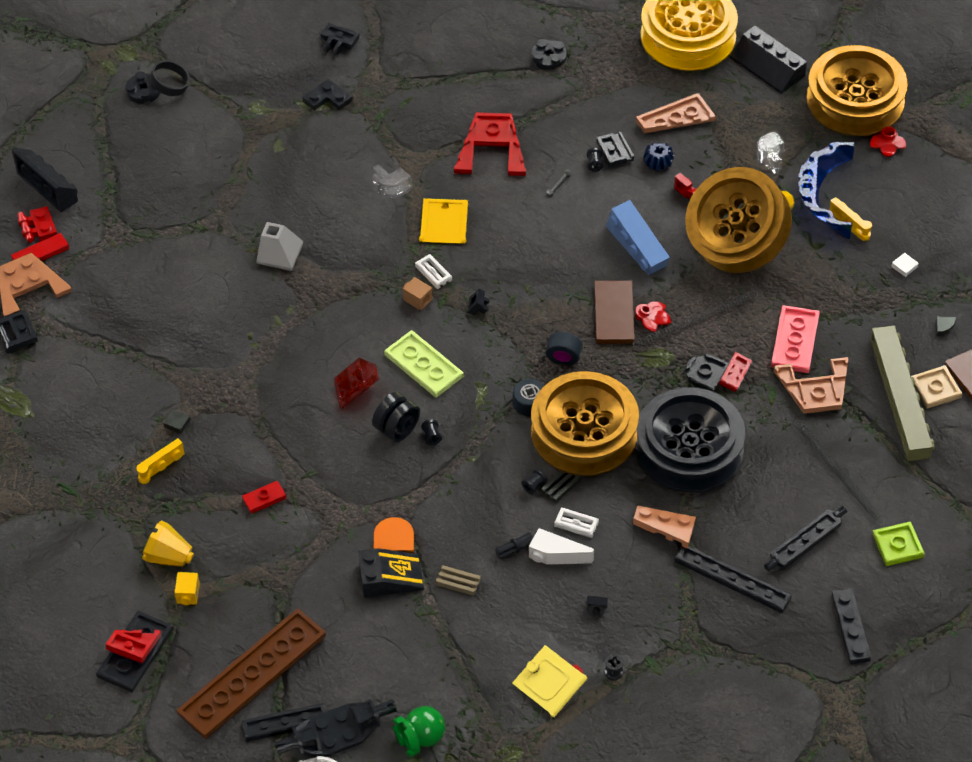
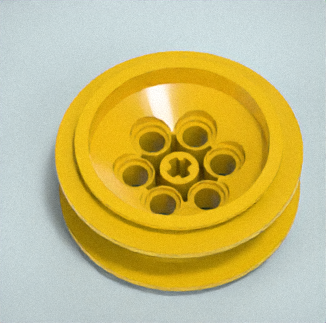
[641,0,738,70]

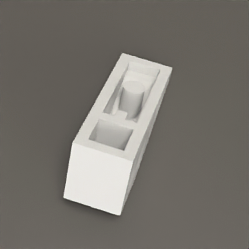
[529,528,594,565]

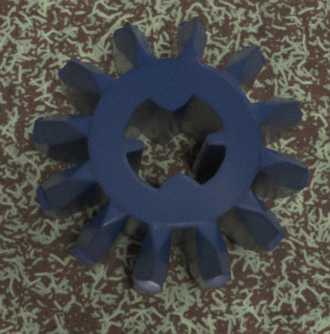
[643,141,674,172]

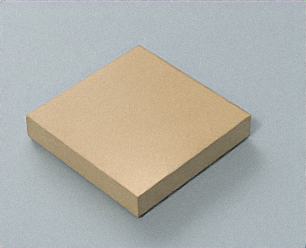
[911,365,962,409]

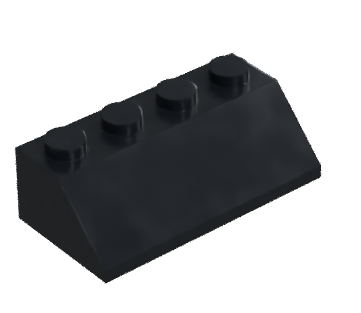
[730,26,807,94]
[12,147,78,213]

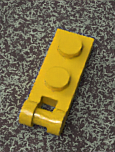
[829,197,872,241]
[137,438,185,484]

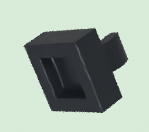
[468,289,490,315]
[587,595,608,616]

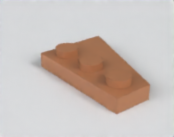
[633,506,696,549]

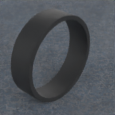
[150,60,190,96]

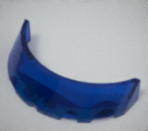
[798,142,855,239]

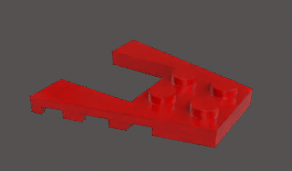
[454,112,526,176]

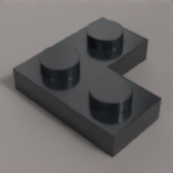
[302,79,352,111]

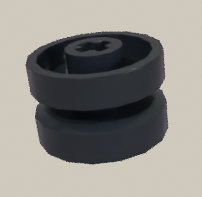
[372,392,421,442]

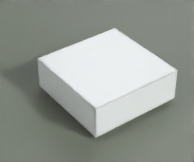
[892,253,918,277]

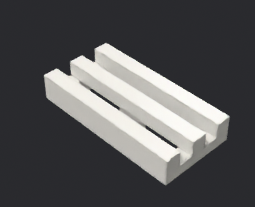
[415,254,452,289]
[555,507,599,538]

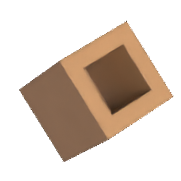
[403,277,433,311]

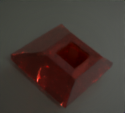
[334,357,379,409]

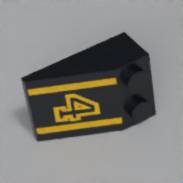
[358,548,424,597]

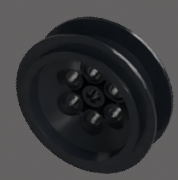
[636,387,745,492]

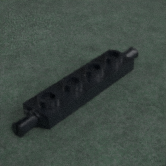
[764,506,847,572]

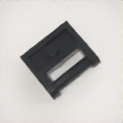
[0,310,38,354]

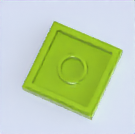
[872,521,925,566]

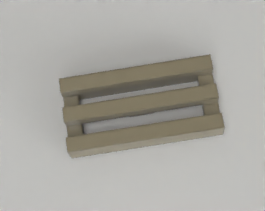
[436,565,481,596]

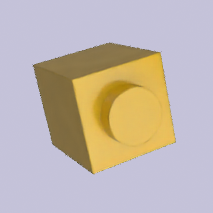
[175,572,200,605]

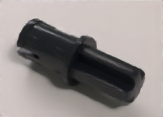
[495,532,533,559]

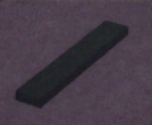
[674,546,792,613]

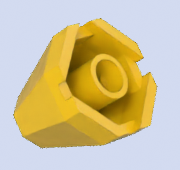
[142,520,194,567]

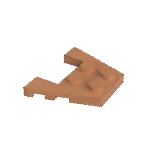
[0,253,72,317]
[774,357,848,414]

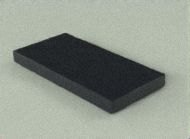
[96,611,174,693]

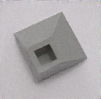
[257,222,303,271]

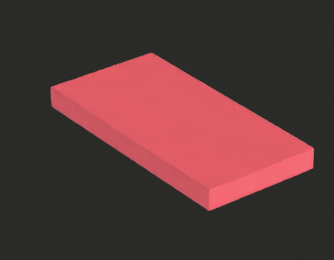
[771,305,820,373]

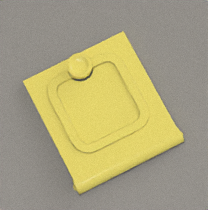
[512,645,588,718]

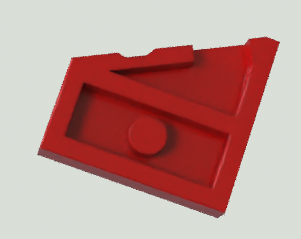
[105,630,161,663]

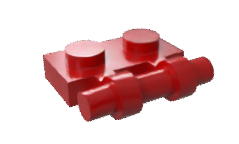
[17,206,57,243]

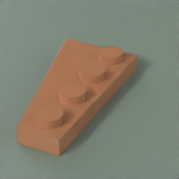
[636,93,716,133]

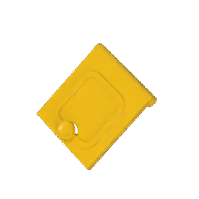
[419,199,468,244]

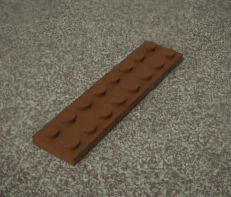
[177,608,326,739]

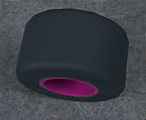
[546,332,582,365]

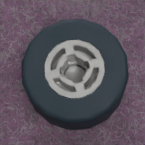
[513,379,545,416]

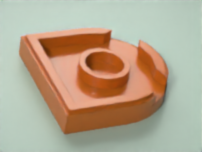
[374,517,414,554]

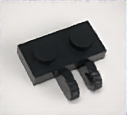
[320,23,360,56]

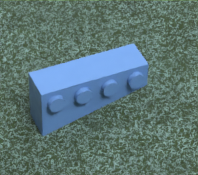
[606,200,670,275]

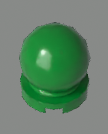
[392,706,446,757]

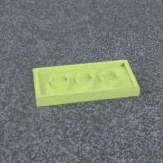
[384,330,464,398]

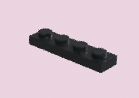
[832,589,871,664]

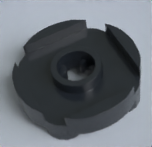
[531,39,566,70]
[125,71,161,104]

